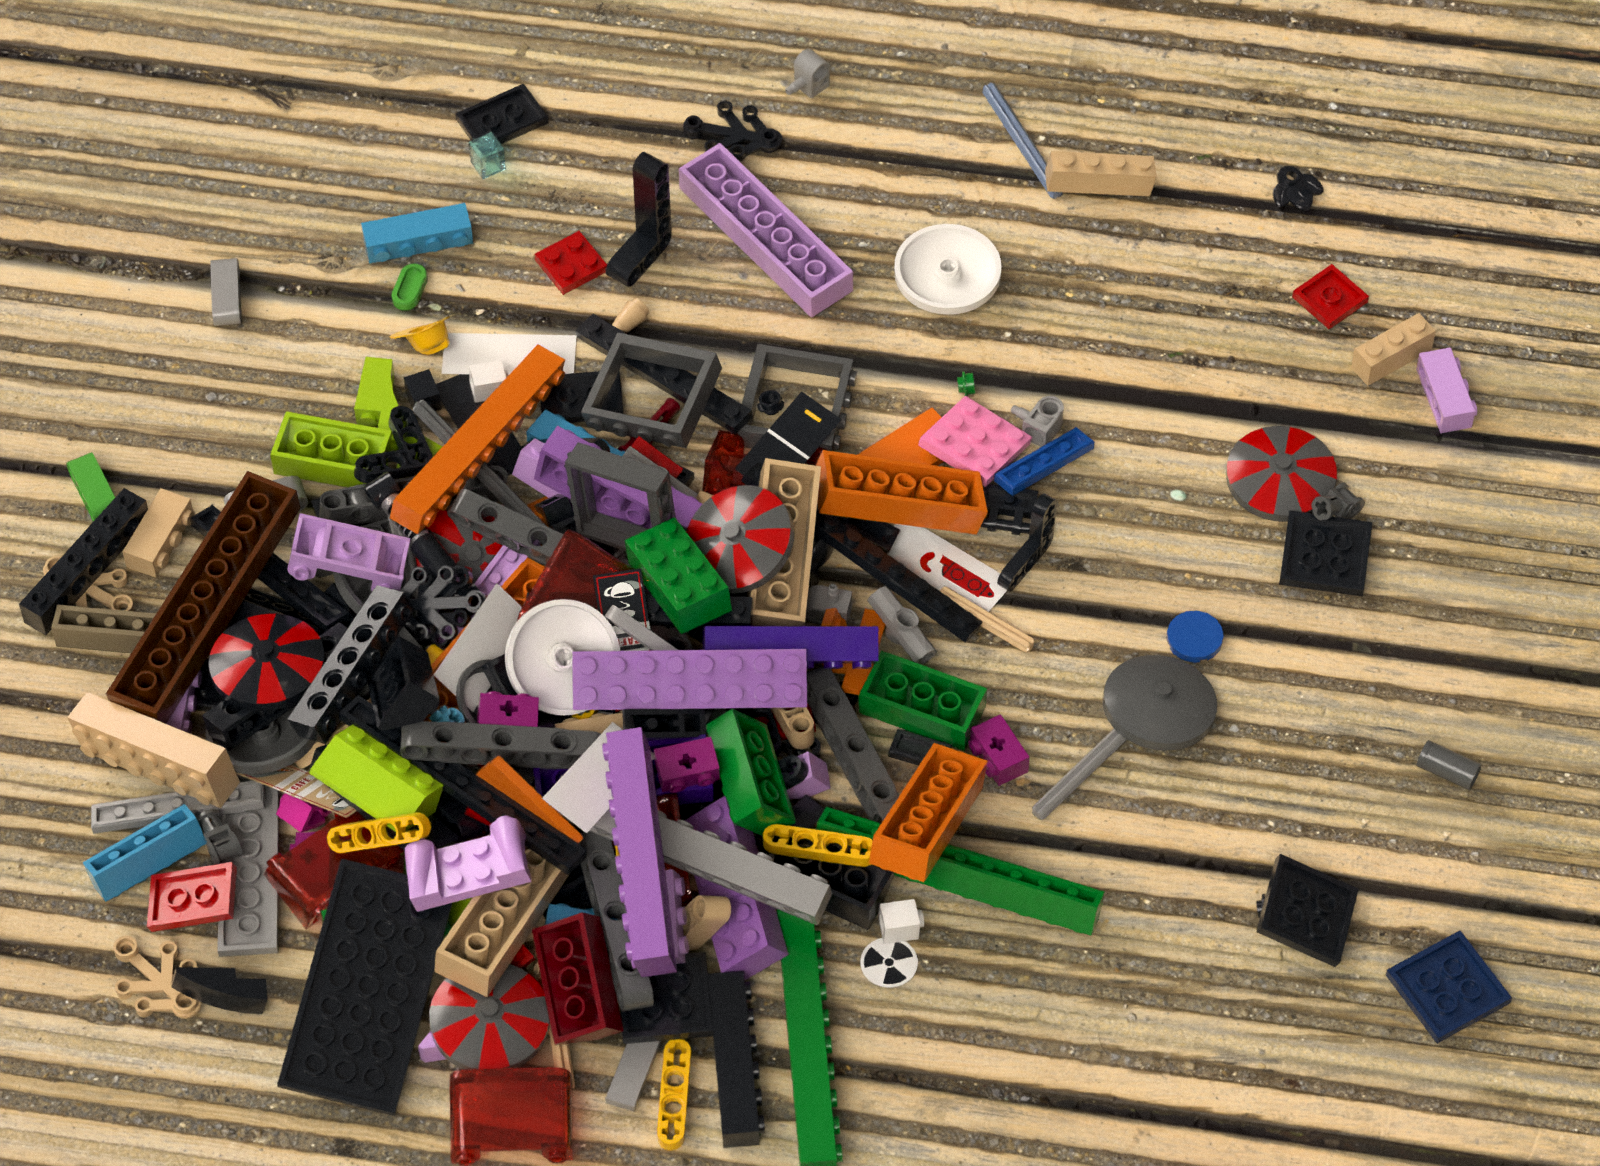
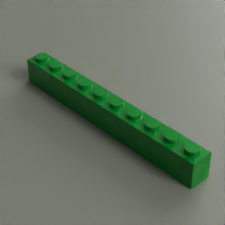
[816,807,1105,936]
[776,909,843,1166]

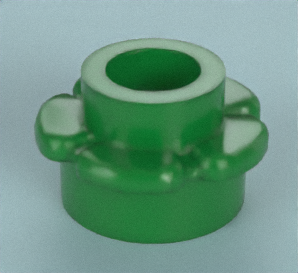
[957,371,976,397]

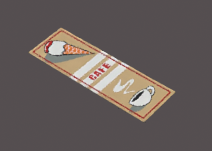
[236,765,357,818]

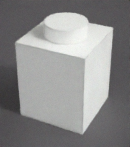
[469,360,510,403]
[878,899,924,944]

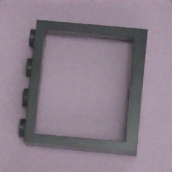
[581,333,722,448]
[735,344,857,459]
[564,442,676,551]

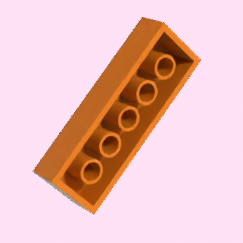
[816,450,988,535]
[869,743,988,882]

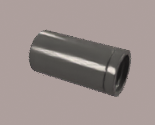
[1416,740,1482,790]

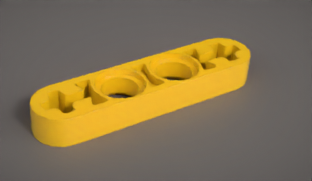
[327,813,431,853]
[763,824,873,867]
[657,1039,691,1151]

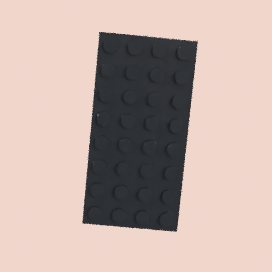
[277,858,453,1116]

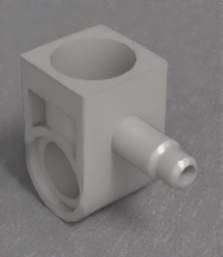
[785,48,830,98]
[1011,396,1064,447]
[805,584,852,626]

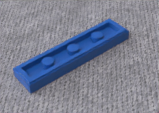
[994,427,1095,496]

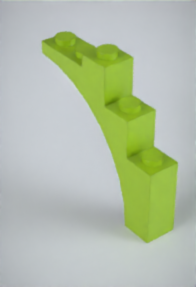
[354,357,443,479]

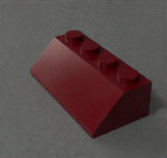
[532,912,623,1045]

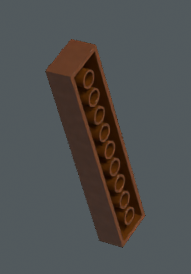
[106,471,301,724]

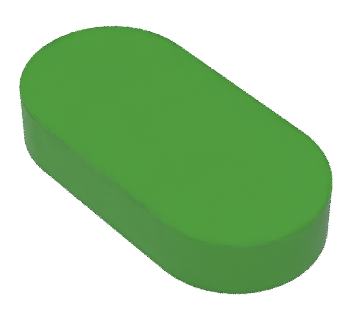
[392,264,427,311]

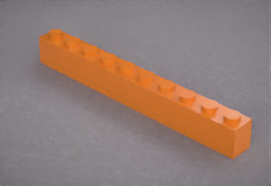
[390,344,565,534]

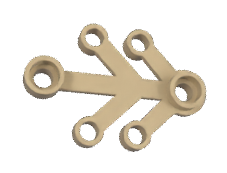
[43,556,134,611]
[113,936,201,1019]

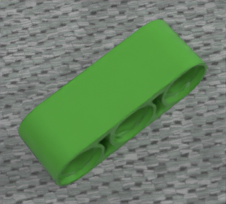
[66,452,115,521]

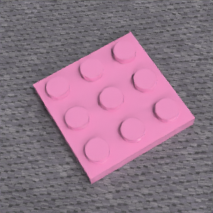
[918,396,1032,487]

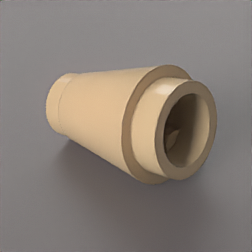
[612,298,650,334]

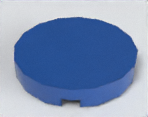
[1166,610,1224,663]

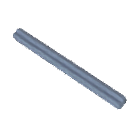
[983,83,1063,199]

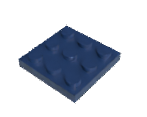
[1386,930,1512,1043]

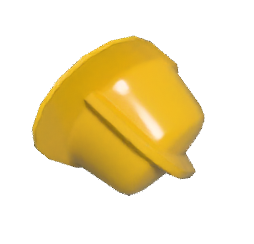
[390,316,450,355]

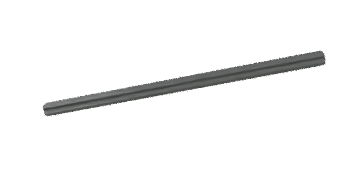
[413,400,589,570]

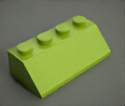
[270,411,392,488]
[309,725,444,832]

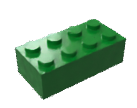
[624,517,732,634]
[859,650,987,751]
[706,709,796,836]

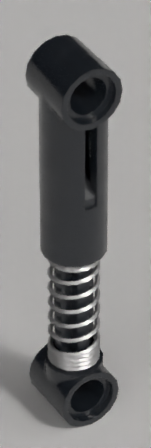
[363,471,479,621]

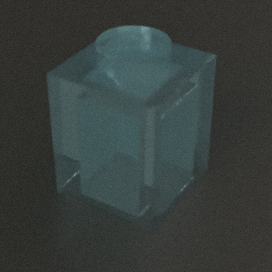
[469,132,506,179]

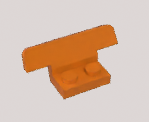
[821,608,886,695]

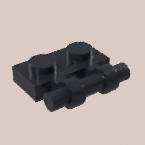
[981,484,1038,536]

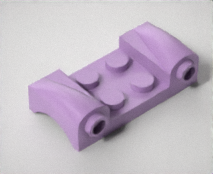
[287,513,411,591]
[405,816,532,912]

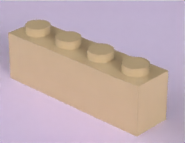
[1045,151,1157,196]

